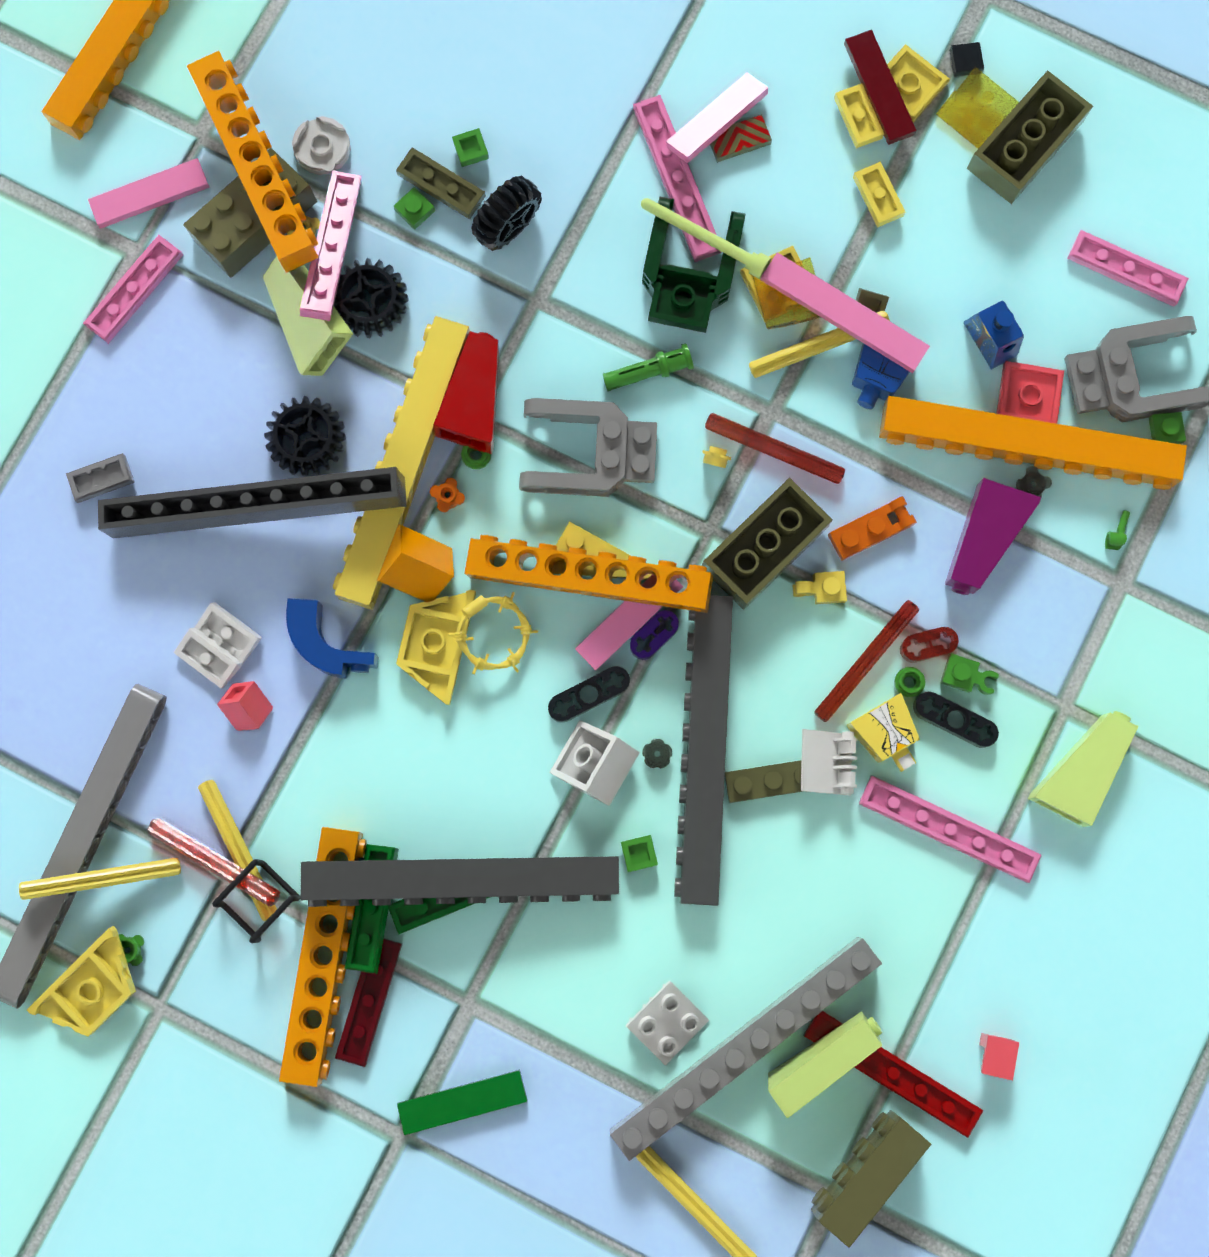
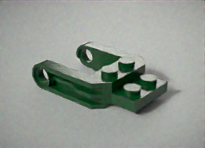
[642,196,746,333]

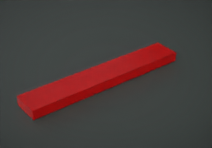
[803,1011,984,1138]

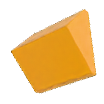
[377,524,454,602]

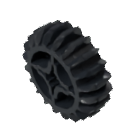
[471,175,542,251]
[334,258,409,339]
[264,396,346,477]

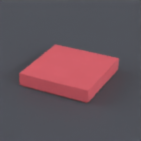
[996,361,1064,424]

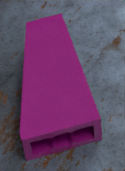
[945,478,1041,595]

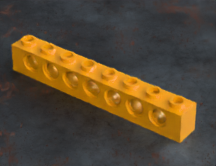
[187,51,319,273]
[464,535,713,613]
[279,827,367,1087]

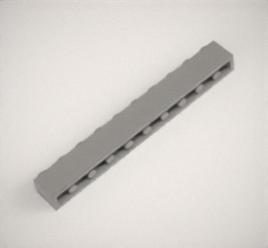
[610,937,882,1161]

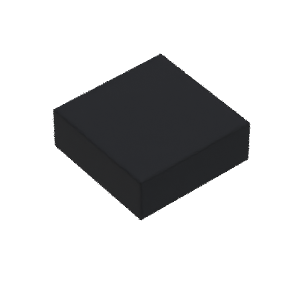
[949,42,984,77]

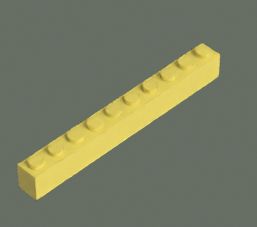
[333,316,470,610]

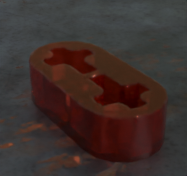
[900,627,959,663]

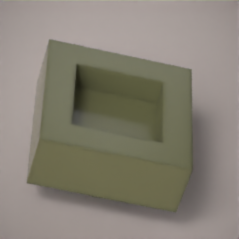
[855,288,889,313]

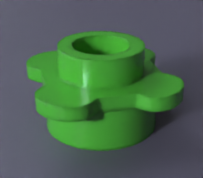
[119,934,144,966]

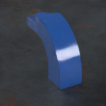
[286,598,379,679]

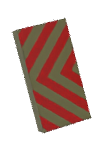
[710,114,772,163]

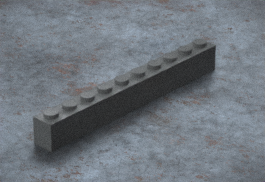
[98,467,406,539]
[674,595,733,906]
[300,856,619,907]

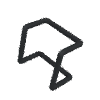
[212,859,300,944]

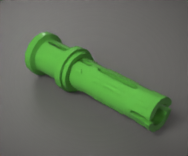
[602,343,694,392]

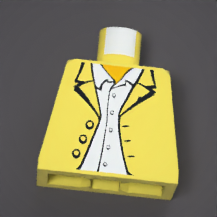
[846,693,920,772]

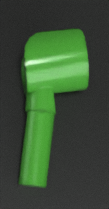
[1105,510,1130,550]

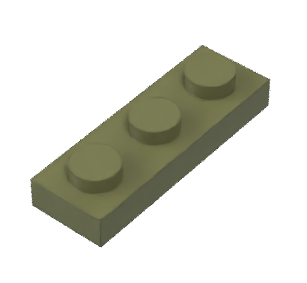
[396,147,486,219]
[725,760,804,803]

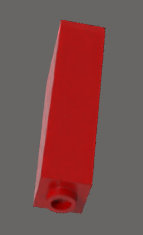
[433,331,499,455]

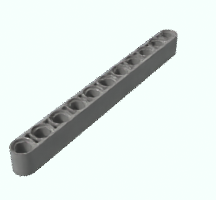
[0,684,167,1009]

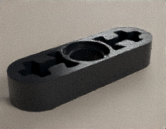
[548,666,630,723]
[913,691,999,748]

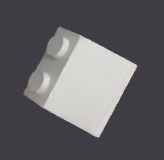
[549,720,640,806]

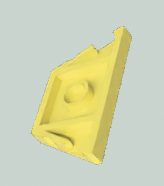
[396,590,476,705]
[27,926,136,1037]

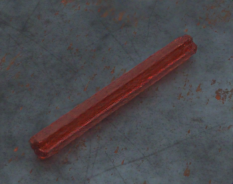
[705,413,845,484]
[814,600,919,722]
[147,818,281,906]

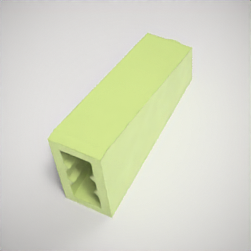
[263,256,353,376]
[1028,711,1139,827]
[768,1011,883,1118]

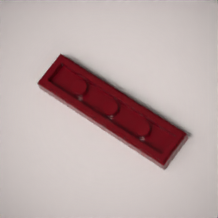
[844,29,917,145]
[335,938,403,1067]

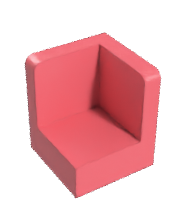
[217,681,273,731]
[979,1033,1020,1081]

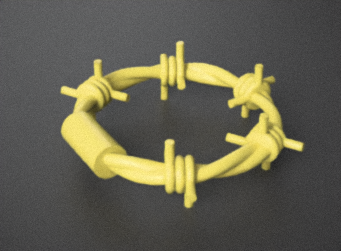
[448,592,538,675]

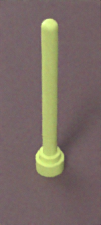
[641,198,771,279]

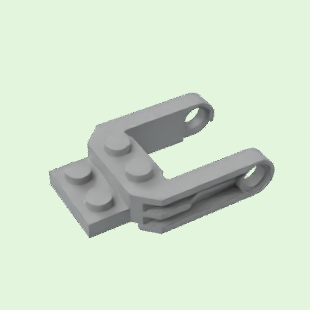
[1064,316,1209,422]
[519,398,657,497]

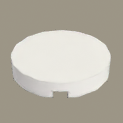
[292,116,351,175]

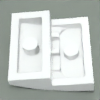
[173,602,262,689]

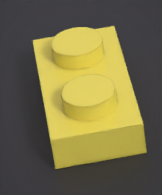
[834,83,884,149]
[853,161,906,228]

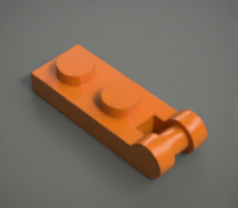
[828,496,917,561]

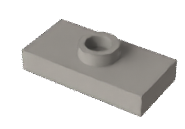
[66,453,135,503]

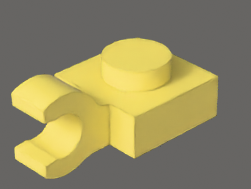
[792,571,847,604]

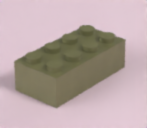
[966,70,1093,205]
[183,148,318,278]
[702,477,833,610]
[811,1110,932,1248]

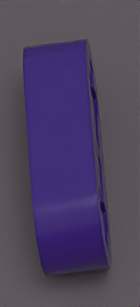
[630,610,679,660]

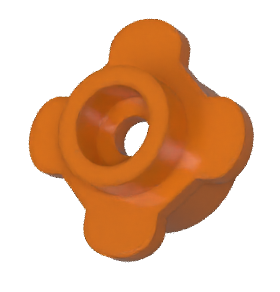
[430,478,465,513]

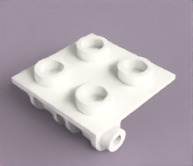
[801,729,857,796]
[625,980,710,1066]

